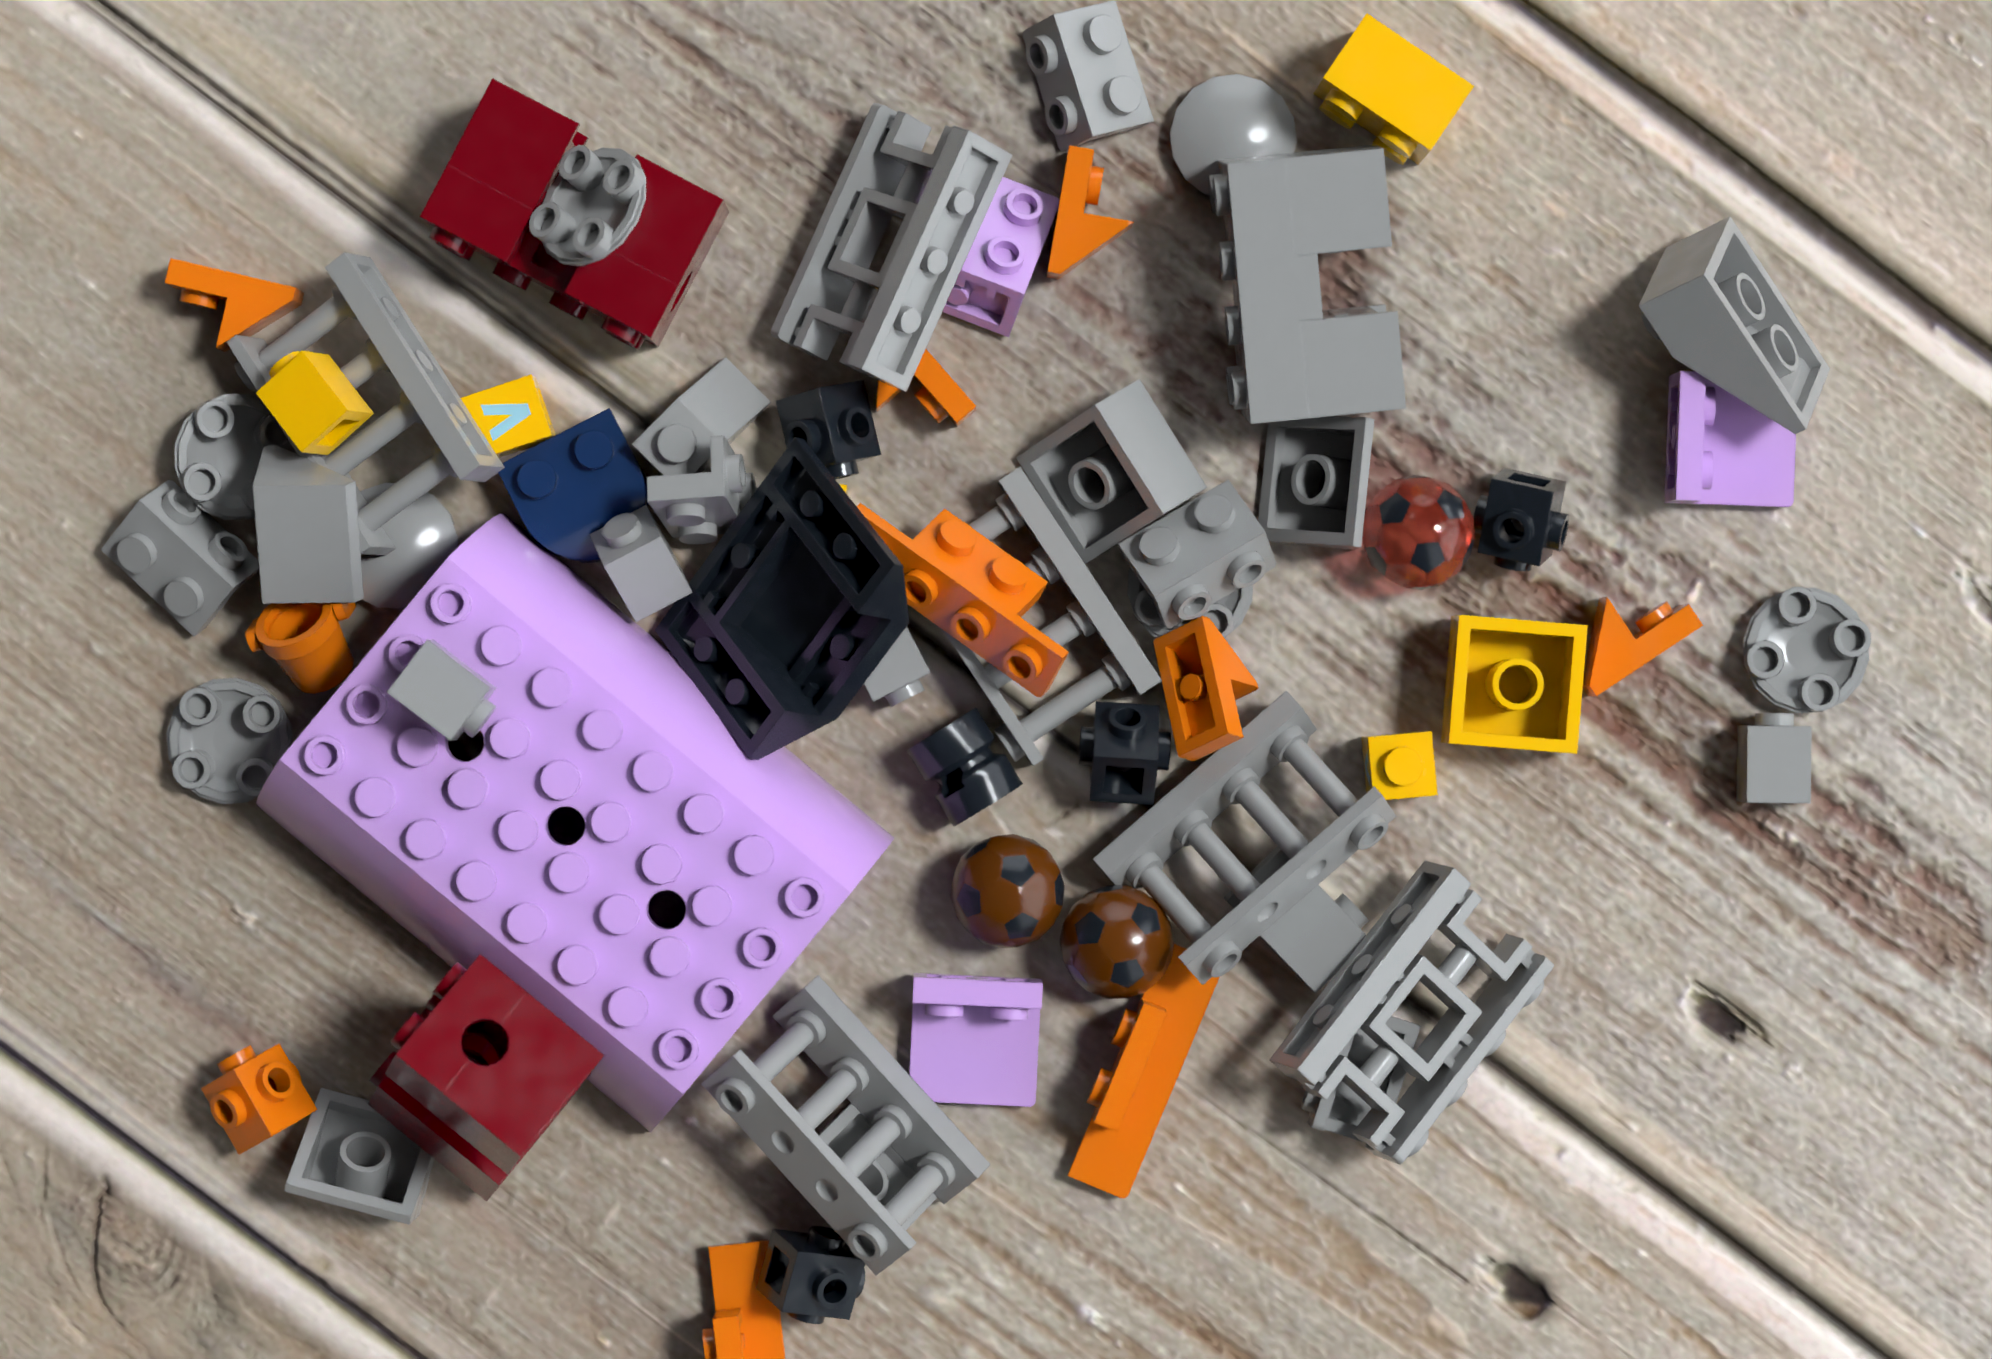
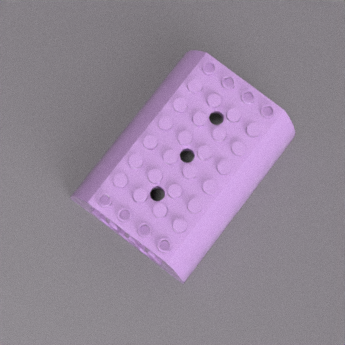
[256,513,894,1132]

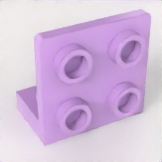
[942,177,1059,337]
[1665,371,1796,507]
[909,973,1043,1107]

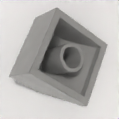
[1016,379,1207,564]

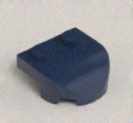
[498,408,649,563]

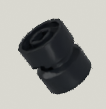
[906,708,1023,827]

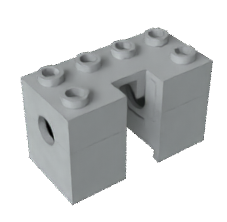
[1208,145,1406,424]

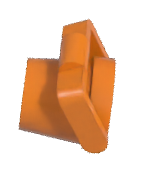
[245,602,356,694]

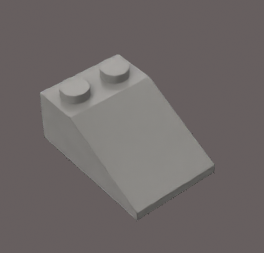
[1639,216,1830,434]

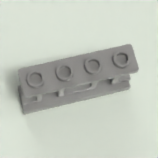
[771,103,1012,392]
[1269,861,1554,1164]

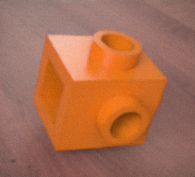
[201,1043,318,1155]

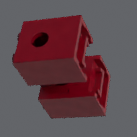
[420,78,729,350]
[368,954,604,1201]

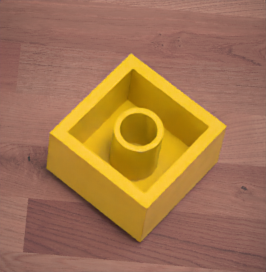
[1313,13,1474,165]
[1441,615,1588,754]

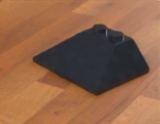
[655,437,909,760]

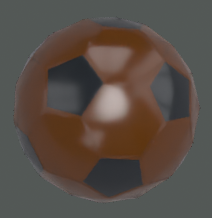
[950,834,1065,948]
[1059,885,1174,999]

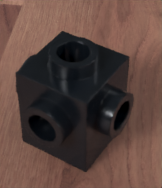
[776,380,881,480]
[1472,468,1569,571]
[1079,701,1171,805]
[756,1226,865,1324]

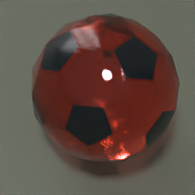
[1362,475,1475,590]

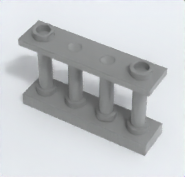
[227,252,505,555]
[942,467,1162,766]
[1093,691,1396,985]
[701,975,991,1276]

